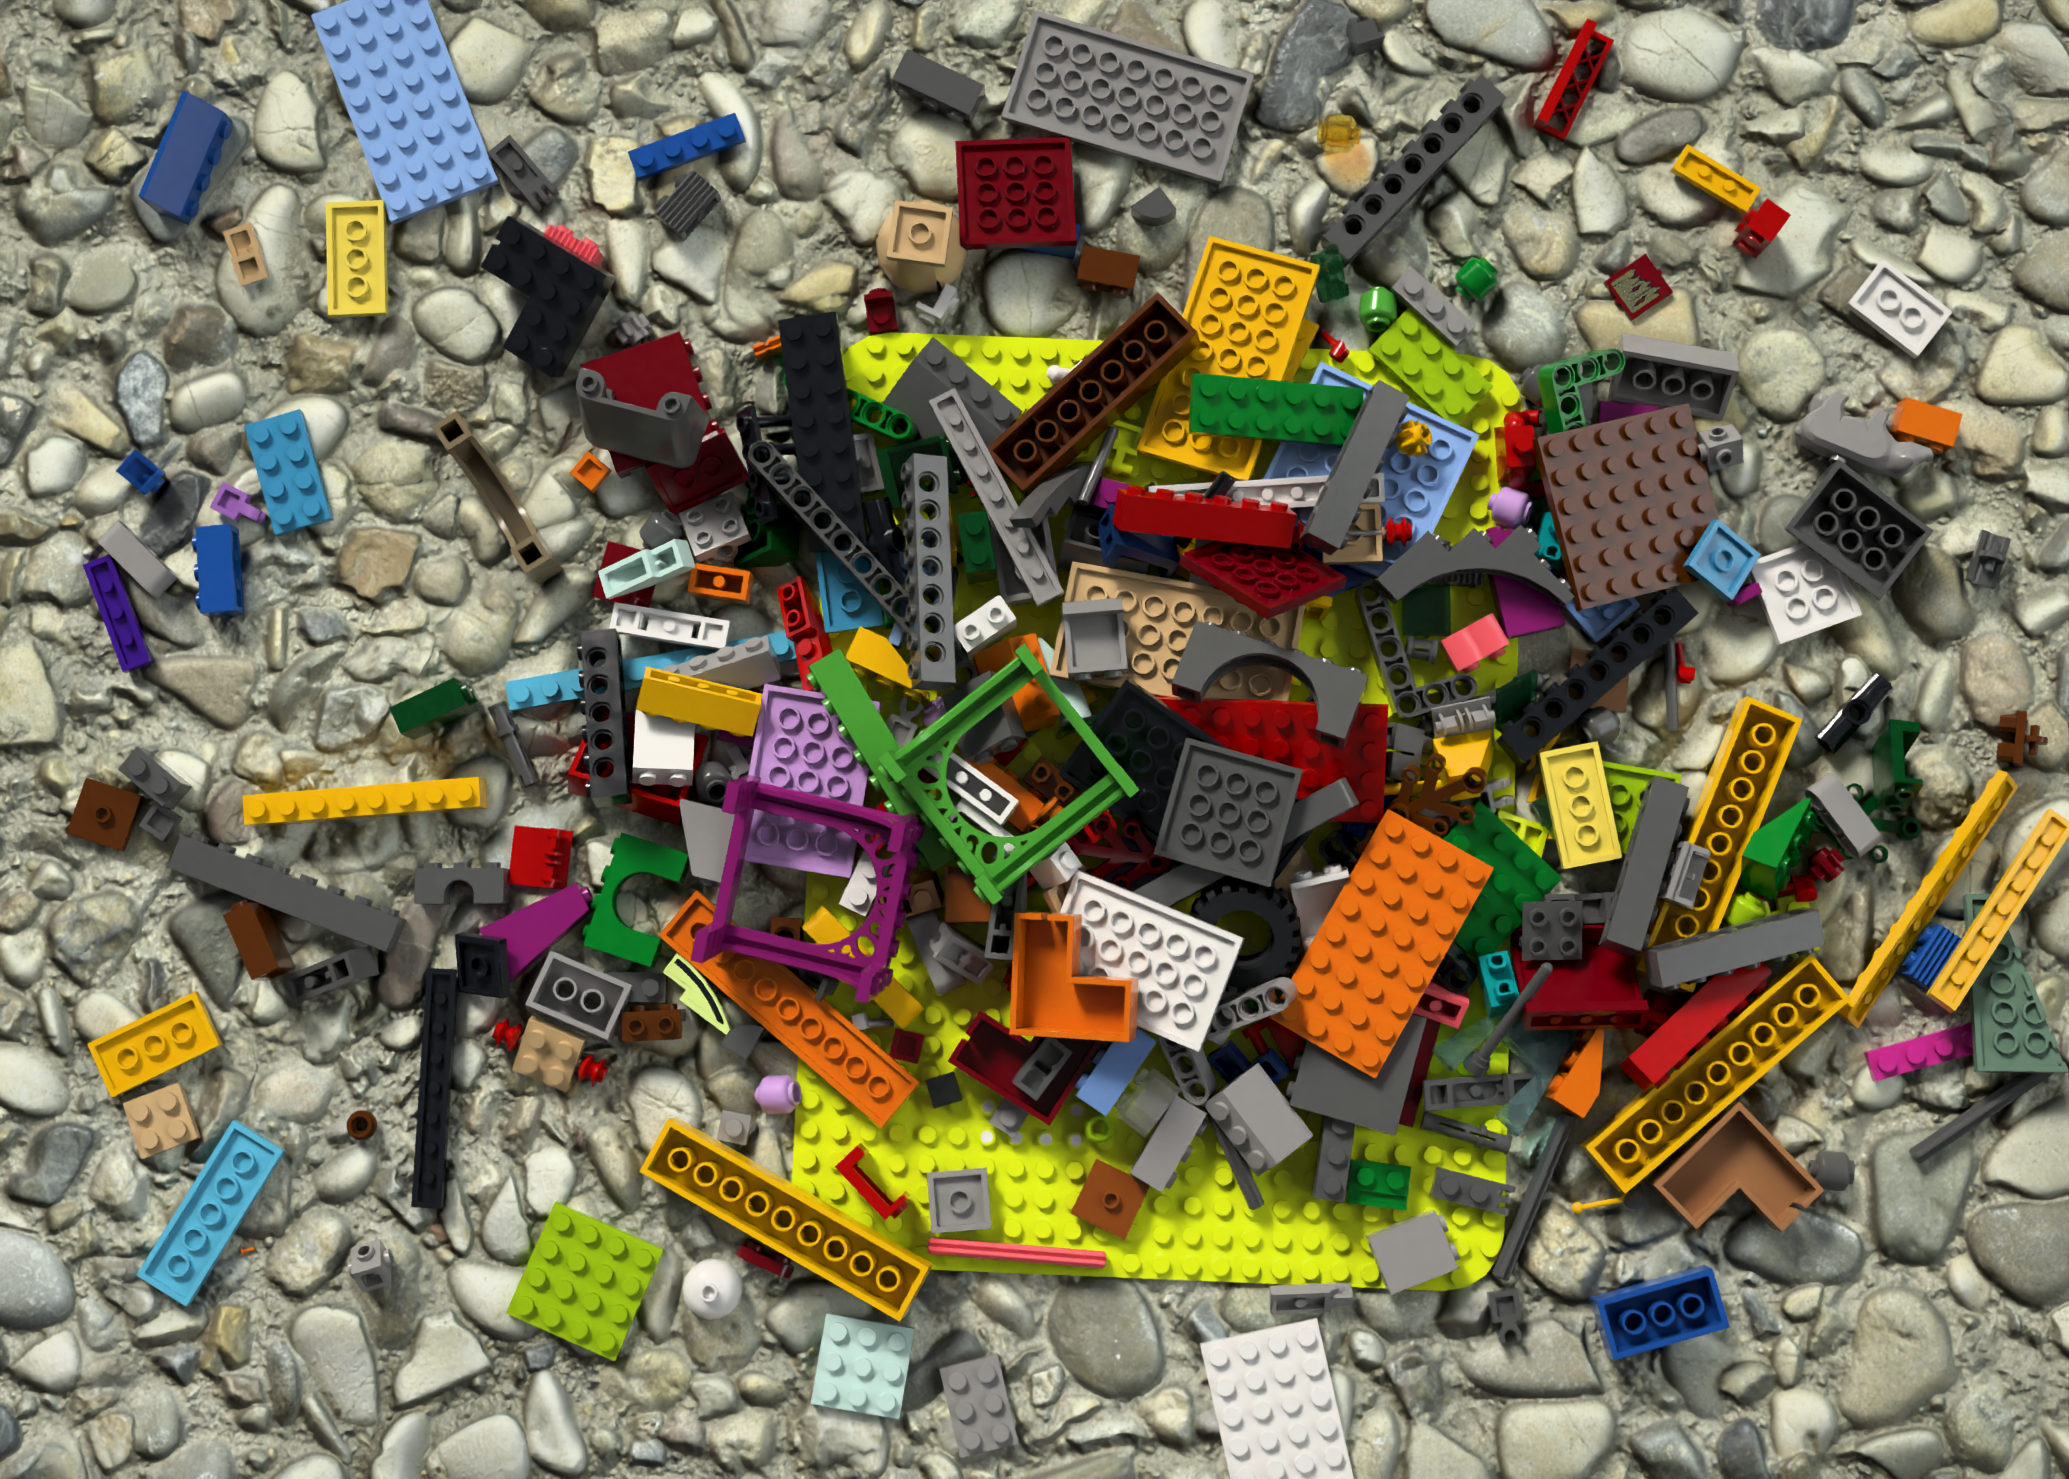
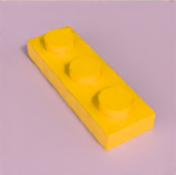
[1670,144,1762,215]

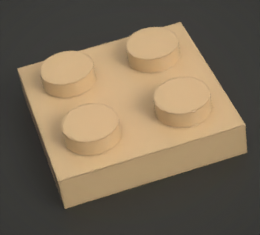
[122,1082,201,1159]

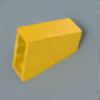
[1432,729,1493,802]

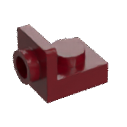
[864,288,898,335]

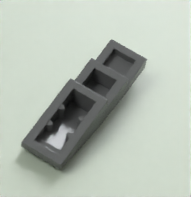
[1009,461,1094,528]

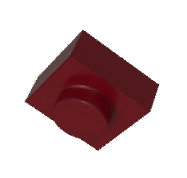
[889,1028,925,1064]

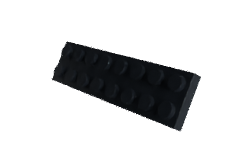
[778,311,868,554]

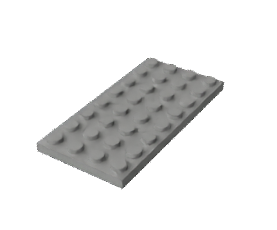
[1001,10,1254,185]

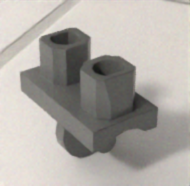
[1965,530,2011,589]

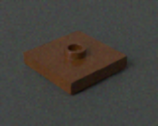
[66,778,144,852]

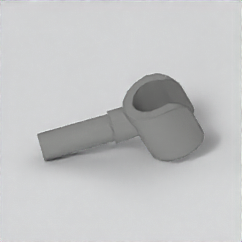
[851,1012,894,1030]

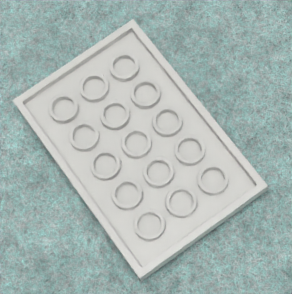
[1060,870,1245,1052]
[1200,1317,1354,1479]

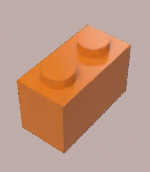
[1890,397,1963,454]
[688,563,754,605]

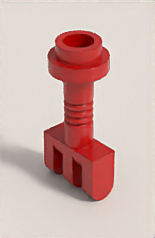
[1747,875,1818,902]

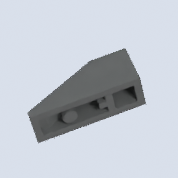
[984,873,1027,968]
[284,946,379,1005]

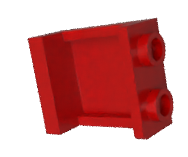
[835,1143,910,1220]

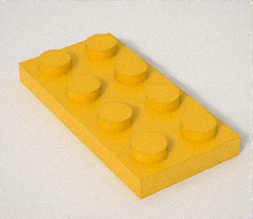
[87,992,223,1098]

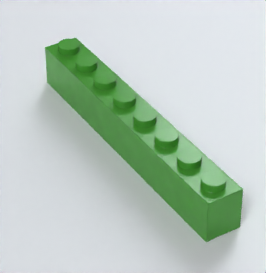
[806,648,958,872]

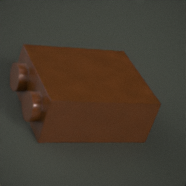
[223,900,295,981]

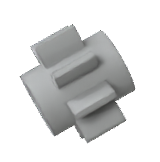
[615,311,652,347]

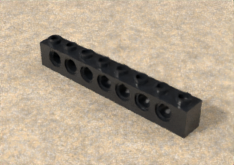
[1496,587,1699,768]

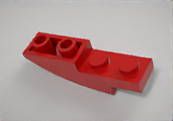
[777,576,833,692]

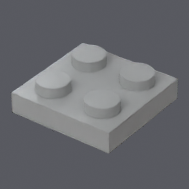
[927,1167,992,1234]

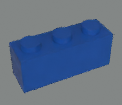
[192,524,244,618]

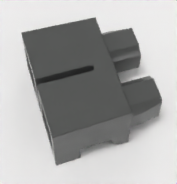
[1385,723,1432,783]

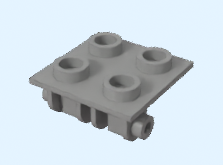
[1431,696,1496,748]

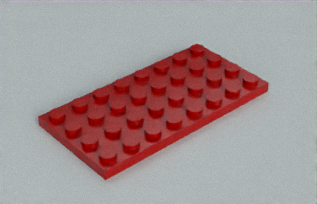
[1155,696,1388,823]

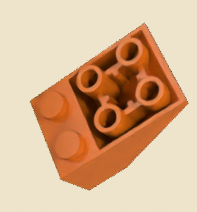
[1542,1029,1604,1119]

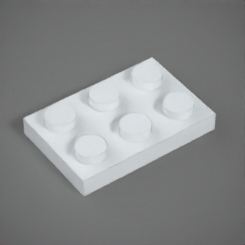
[1846,259,1952,359]

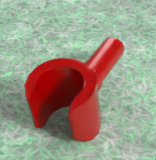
[1320,330,1350,364]
[1675,642,1695,684]

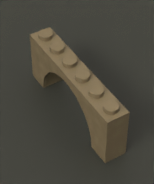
[432,411,563,585]

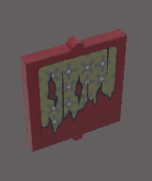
[1604,254,1673,321]

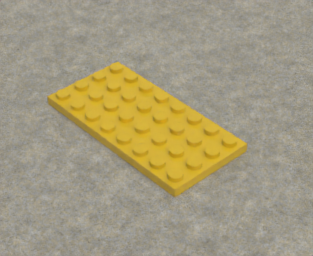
[1137,236,1320,481]

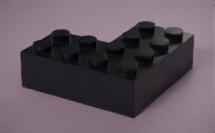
[481,216,617,378]

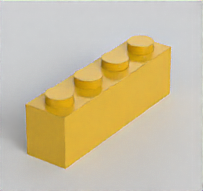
[636,666,762,737]

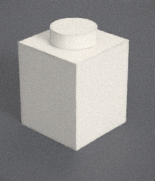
[1029,842,1082,890]

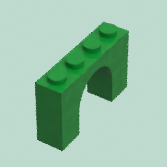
[582,832,690,968]

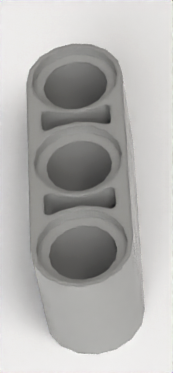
[97,520,178,599]
[1804,773,1882,859]
[905,909,966,996]

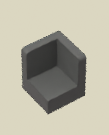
[1346,17,1385,56]

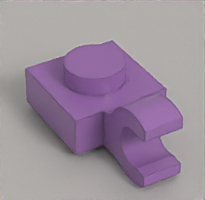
[210,482,267,525]

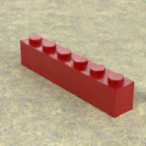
[1113,485,1297,549]
[1619,962,1772,1092]

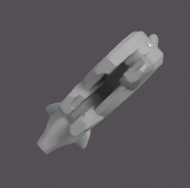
[1794,391,1933,479]

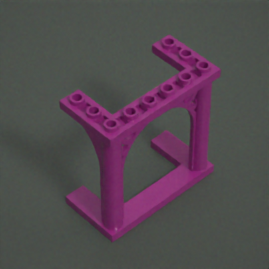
[691,775,925,1003]

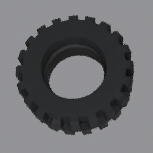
[1189,876,1301,993]

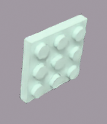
[811,1312,915,1419]

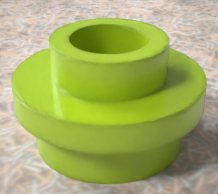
[1084,1113,1114,1143]

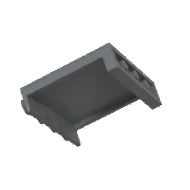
[1285,1014,1427,1136]

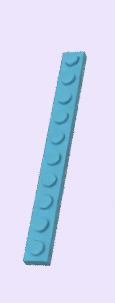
[505,631,797,712]

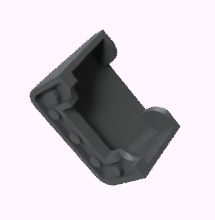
[576,367,710,469]

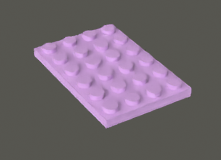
[744,684,882,878]

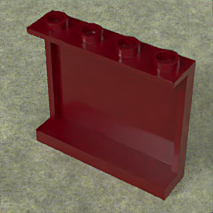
[580,331,720,478]
[1510,924,1649,1030]

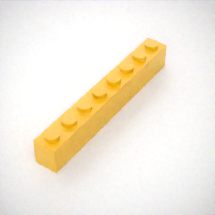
[242,777,488,827]

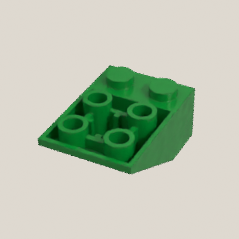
[1741,798,1814,900]

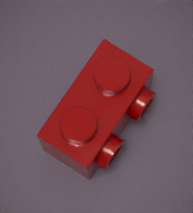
[1733,198,1791,259]

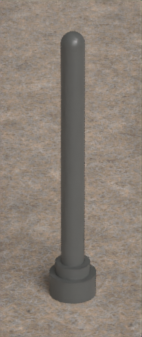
[1463,962,1553,1077]

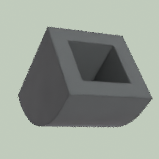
[1131,186,1177,226]
[720,1024,766,1060]

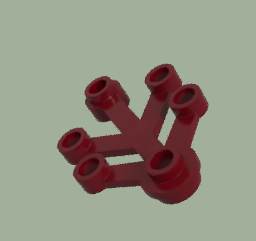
[1066,814,1171,890]

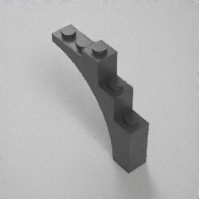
[1374,525,1575,609]

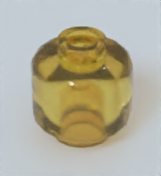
[1317,114,1361,153]

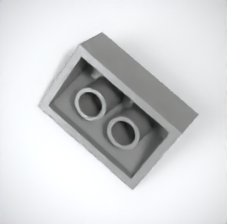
[525,950,633,1044]
[1203,1063,1313,1176]

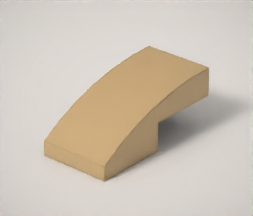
[223,222,269,286]

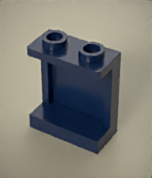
[1097,504,1180,579]

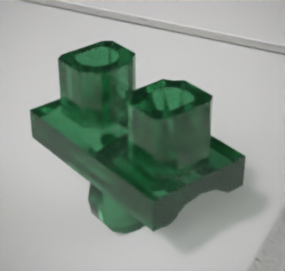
[1309,244,1350,304]

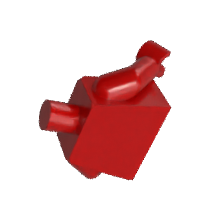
[1494,410,1546,500]

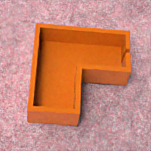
[1009,911,1139,1042]

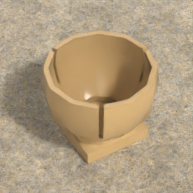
[876,200,969,295]

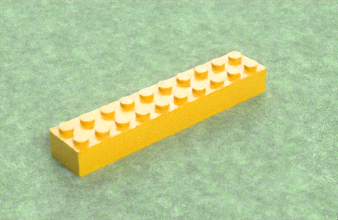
[1634,696,1803,993]
[1579,954,1851,1194]
[639,1117,933,1322]

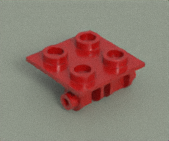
[508,825,573,889]

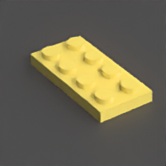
[326,200,388,318]
[1537,741,1622,869]

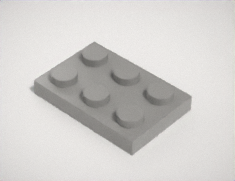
[939,1353,1019,1458]

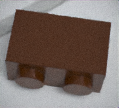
[1076,245,1140,299]

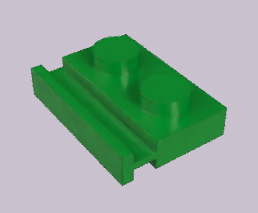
[1346,1159,1411,1210]

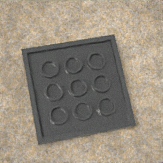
[1154,737,1304,887]

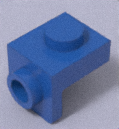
[116,448,164,495]

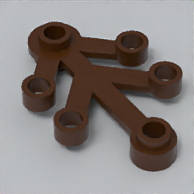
[1385,753,1488,836]

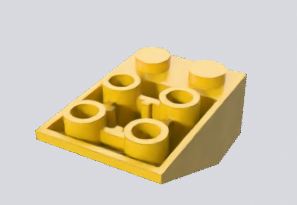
[845,626,930,703]

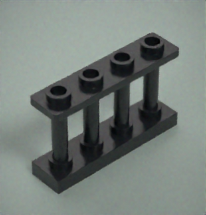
[736,405,803,526]

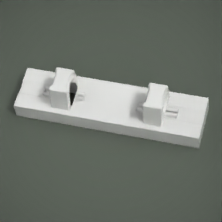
[609,602,731,651]

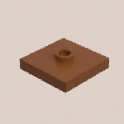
[1071,1159,1150,1240]

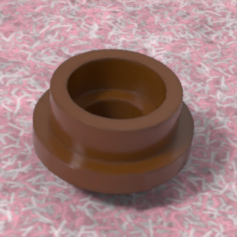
[347,1110,377,1140]

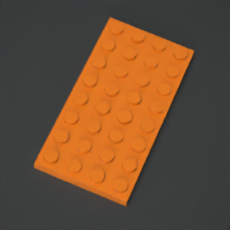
[1269,809,1494,1079]

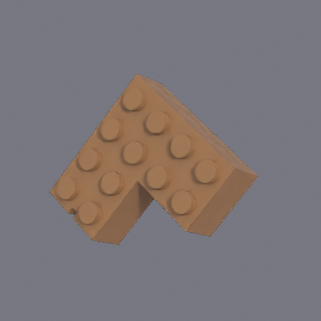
[1647,1101,1824,1232]

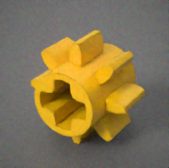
[1395,420,1432,458]

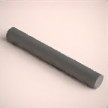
[1078,426,1119,506]
[1663,644,1679,732]

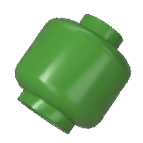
[1359,287,1397,332]

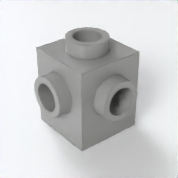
[1698,424,1744,471]
[348,1239,395,1293]

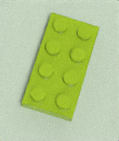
[1368,307,1493,424]

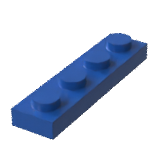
[628,113,746,181]

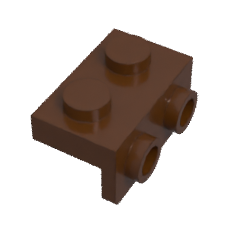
[621,1004,686,1042]

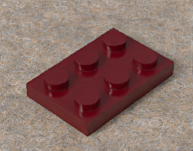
[645,427,749,515]

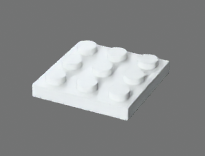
[1749,543,1862,646]

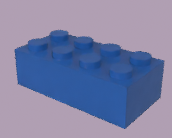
[1589,1265,1730,1360]

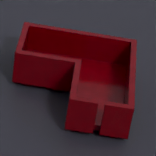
[948,1010,1102,1126]

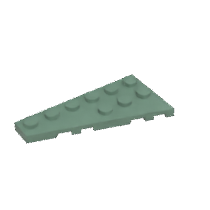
[1963,894,2069,1074]

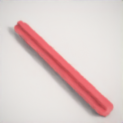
[928,1237,1106,1268]

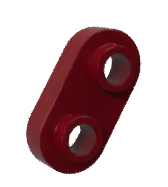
[736,1240,795,1279]

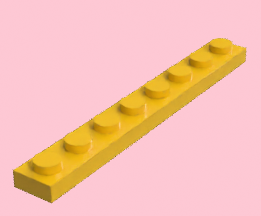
[1926,808,2069,1013]

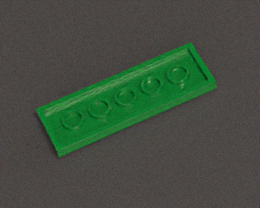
[1189,373,1364,447]

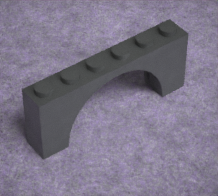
[1172,620,1368,750]

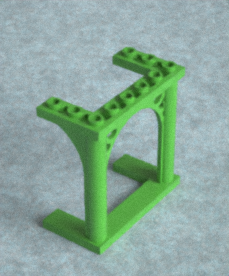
[878,644,1139,905]

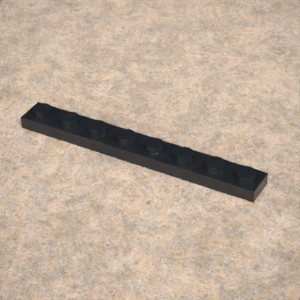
[411,968,458,1209]

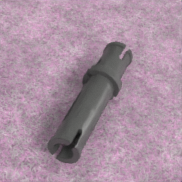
[487,701,539,789]
[1420,1111,1512,1155]

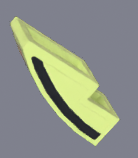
[663,953,733,1035]

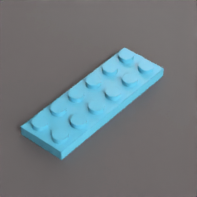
[136,1120,286,1307]

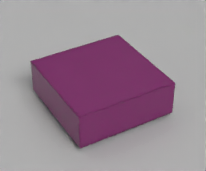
[1726,582,1763,606]

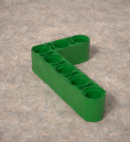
[784,327,918,444]
[1537,348,1625,435]

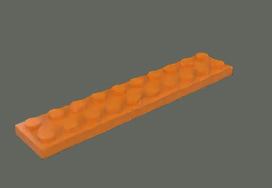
[658,890,921,1128]

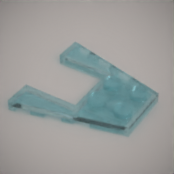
[1431,1015,1578,1137]

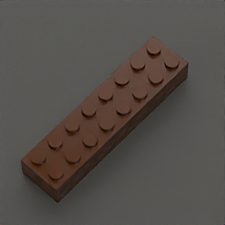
[987,292,1201,498]

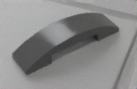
[1422,1072,1538,1111]

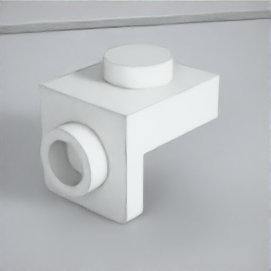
[915,283,960,326]

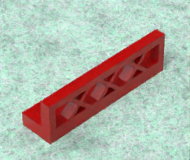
[1533,18,1614,142]

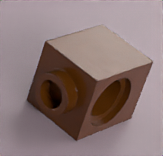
[770,917,803,941]

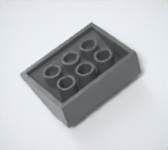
[880,337,1022,484]
[1784,459,1934,601]

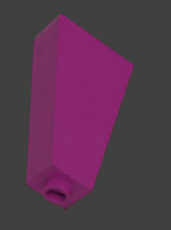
[1486,526,1565,640]
[480,883,594,983]

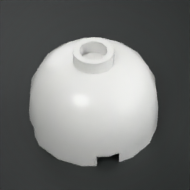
[682,1259,743,1320]

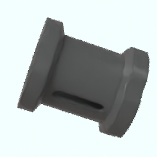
[1405,634,1438,665]

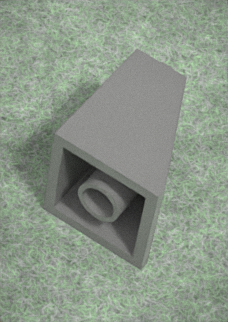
[679,799,735,887]

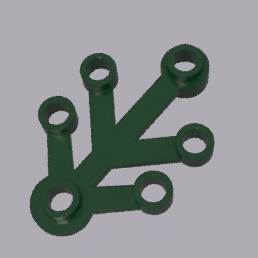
[1810,783,1921,863]

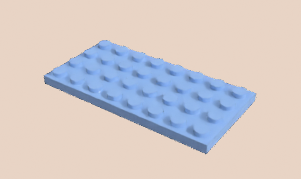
[311,0,500,225]

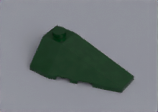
[734,442,799,568]

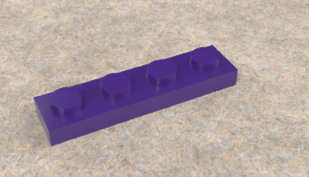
[83,554,154,673]

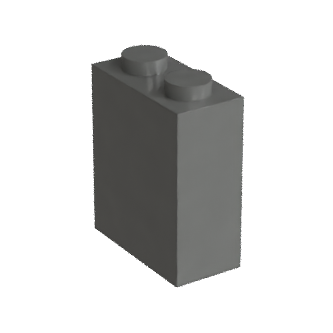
[941,670,1027,765]

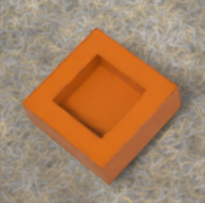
[569,451,612,493]

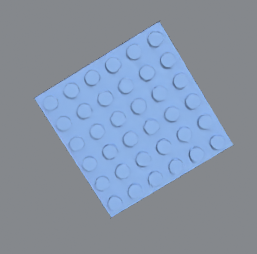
[1263,361,1479,579]

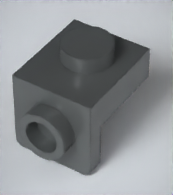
[797,969,840,1002]

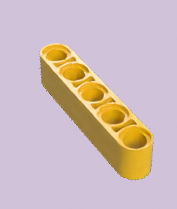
[801,905,925,1030]

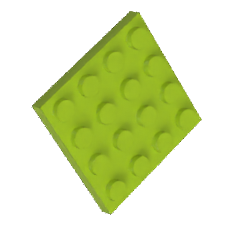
[506,1201,665,1361]

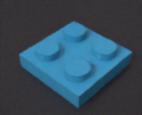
[1683,519,1761,602]

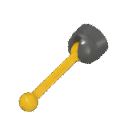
[1572,1184,1646,1214]

